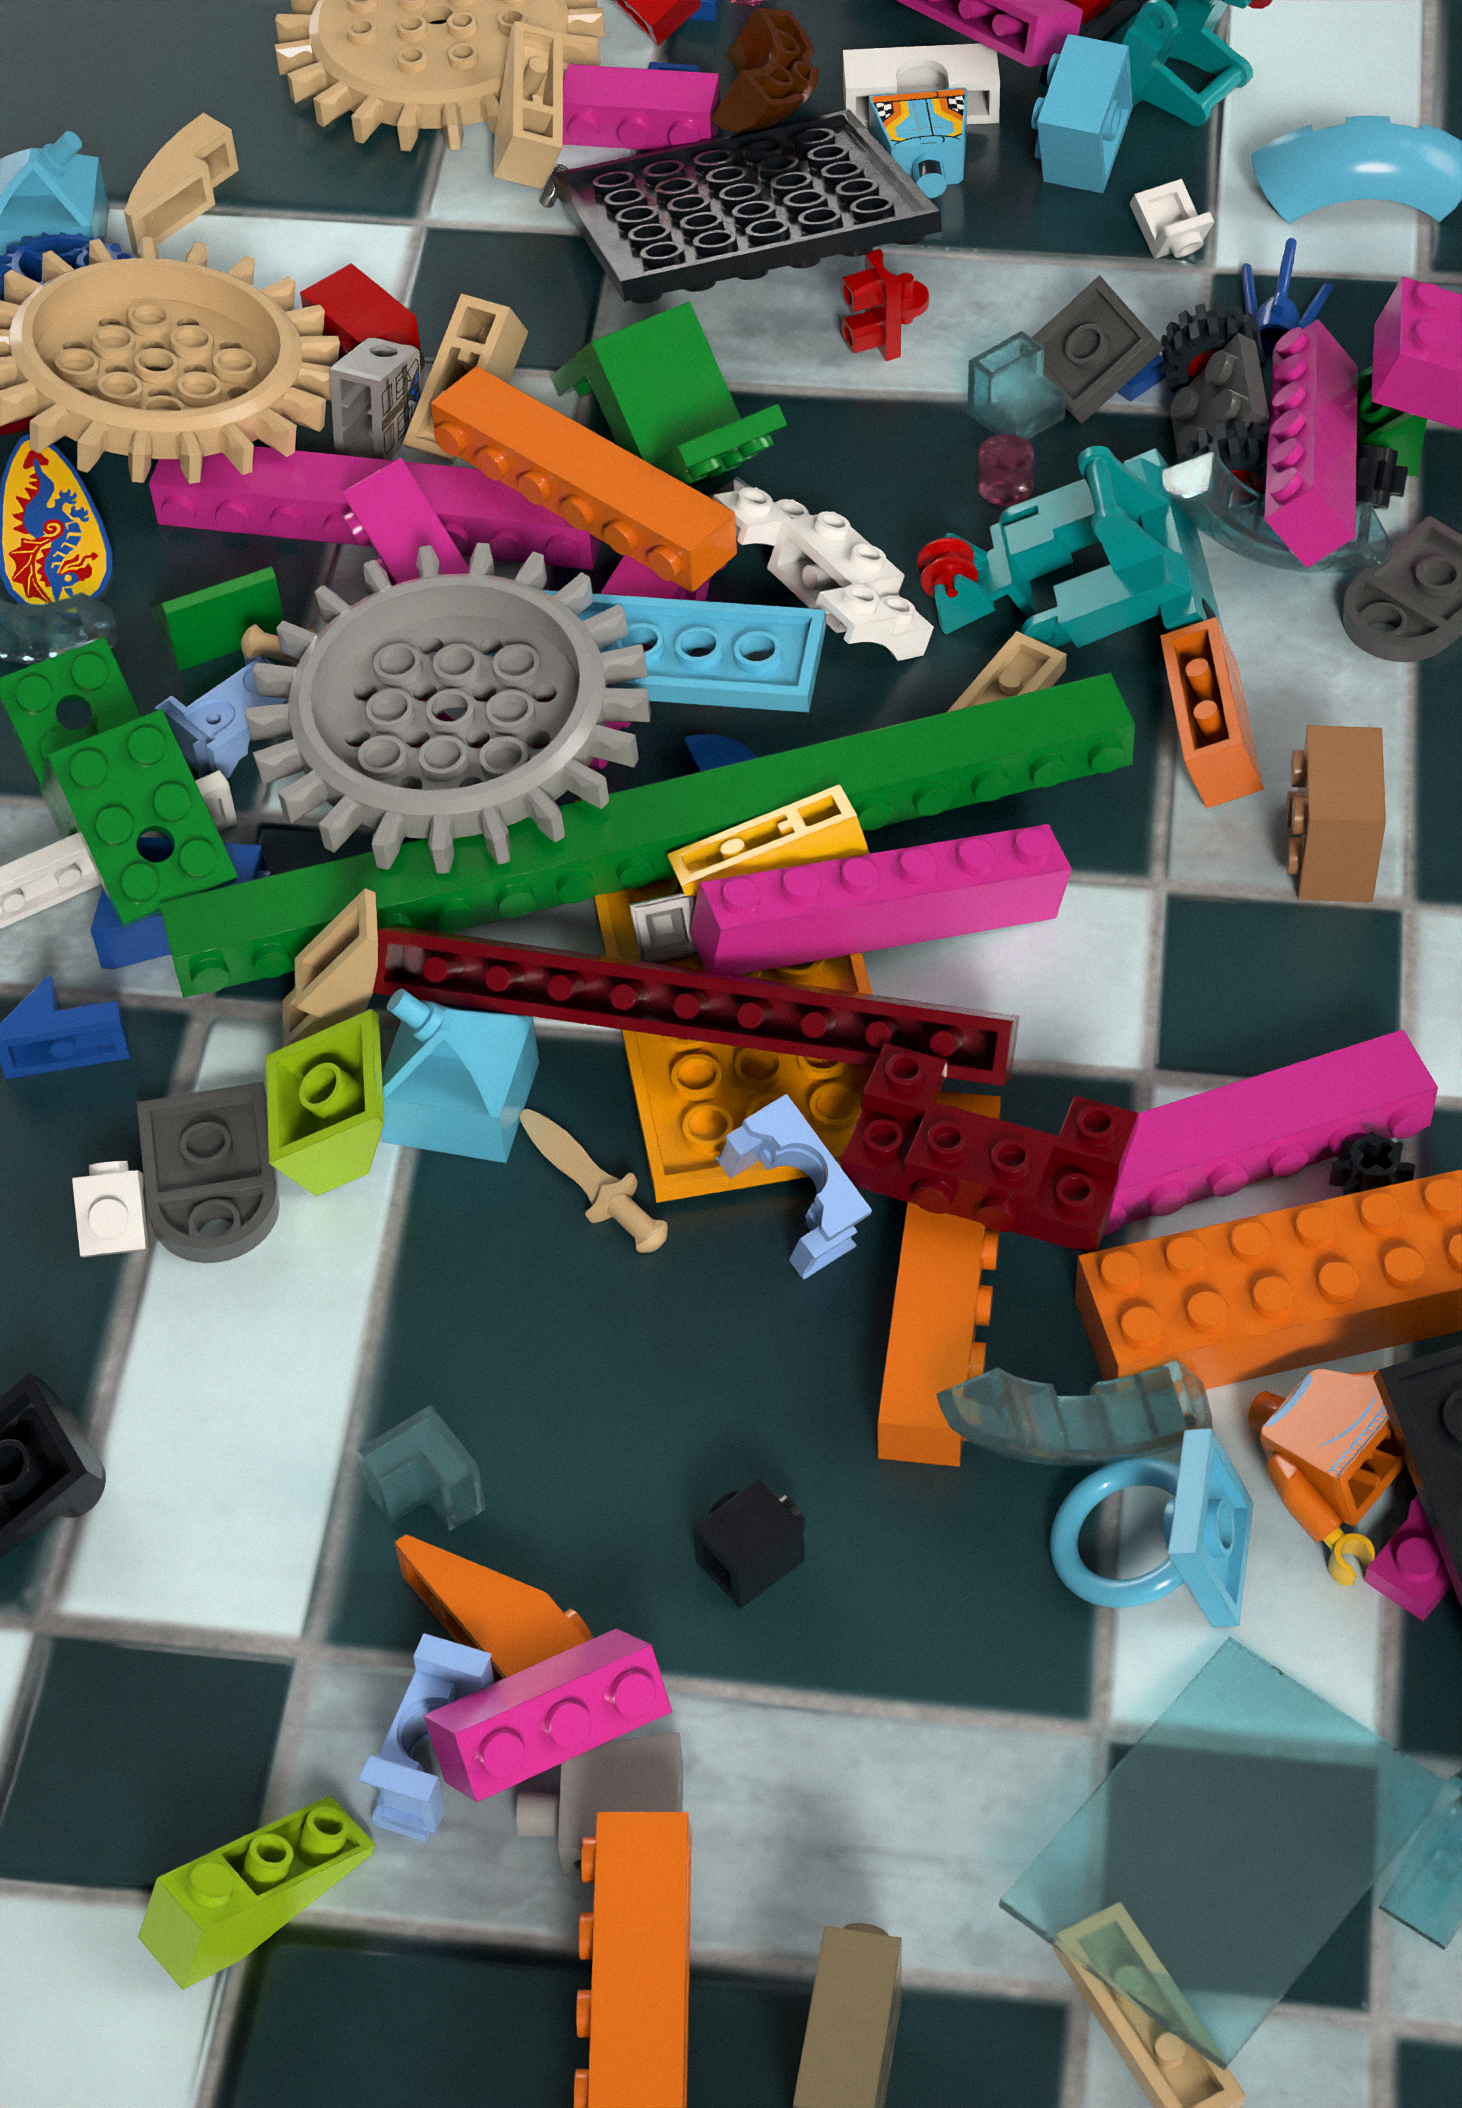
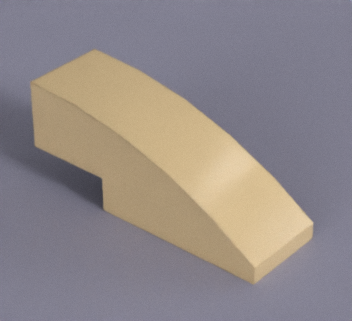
[124,113,239,255]
[282,888,378,1048]

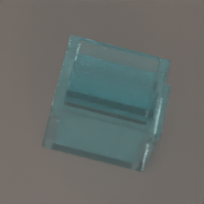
[967,331,1066,449]
[357,1405,486,1531]

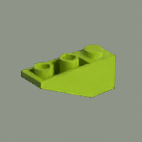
[138,1795,376,1990]

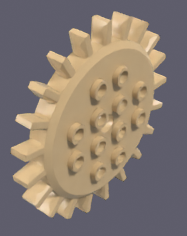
[275,0,605,151]
[0,237,340,484]

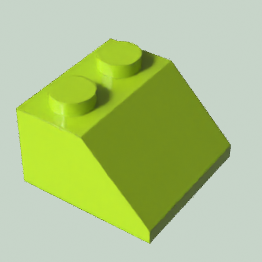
[266,1009,384,1196]

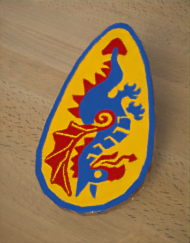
[0,434,113,619]

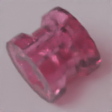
[978,434,1034,506]

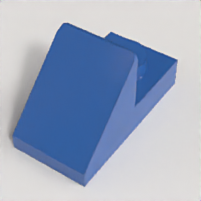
[0,975,130,1080]

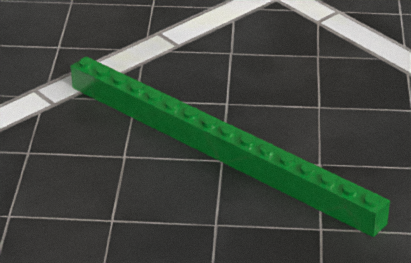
[159,673,1135,998]

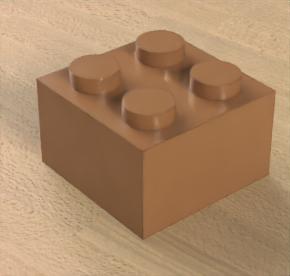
[1285,725,1386,902]

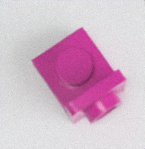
[1364,1494,1453,1621]

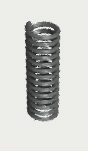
[539,164,568,208]

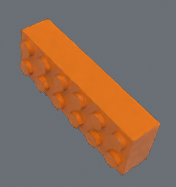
[1075,1169,1462,1411]

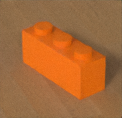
[1160,617,1264,809]

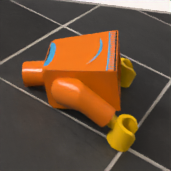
[1248,1368,1406,1586]

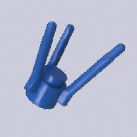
[1241,238,1333,355]

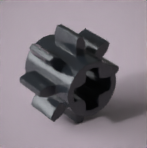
[1356,445,1408,510]
[1329,1132,1415,1196]

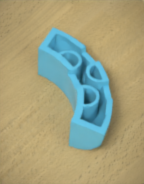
[1251,116,1462,224]

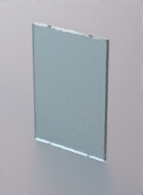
[999,1636,1449,2071]

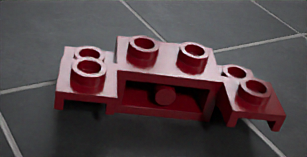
[841,1043,1139,1253]

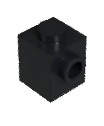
[693,1479,806,1609]

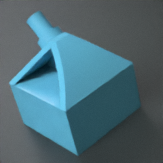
[0,131,109,256]
[381,989,539,1163]

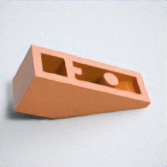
[394,1535,593,1683]

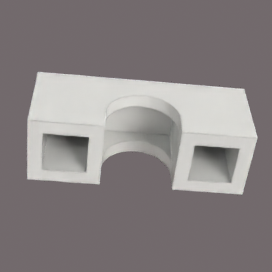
[843,43,1000,129]

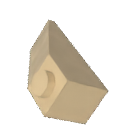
[494,20,563,189]
[402,293,528,462]

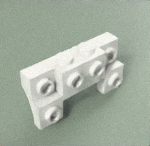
[712,487,934,661]

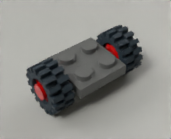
[1161,302,1270,527]

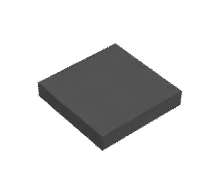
[1018,275,1165,424]

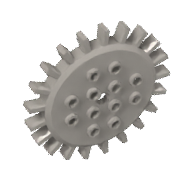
[245,543,651,874]

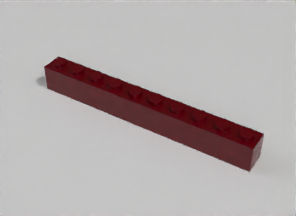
[373,926,1020,1086]

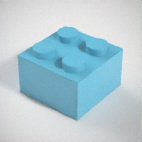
[1031,34,1133,194]

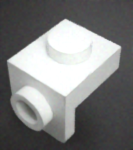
[1129,179,1214,259]
[72,1161,149,1258]

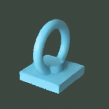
[1050,1428,1254,1627]

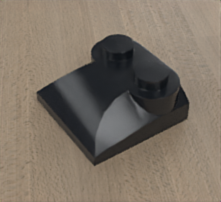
[0,1373,106,1557]

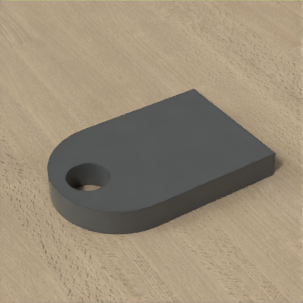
[1342,515,1462,662]
[136,1082,280,1263]

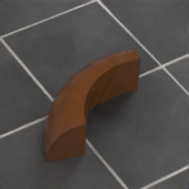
[711,8,819,132]

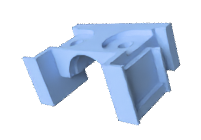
[154,654,289,779]
[716,1094,872,1280]
[358,1633,495,1842]

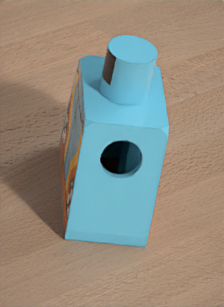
[869,88,968,198]

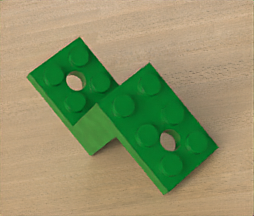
[550,301,787,487]
[0,637,238,929]

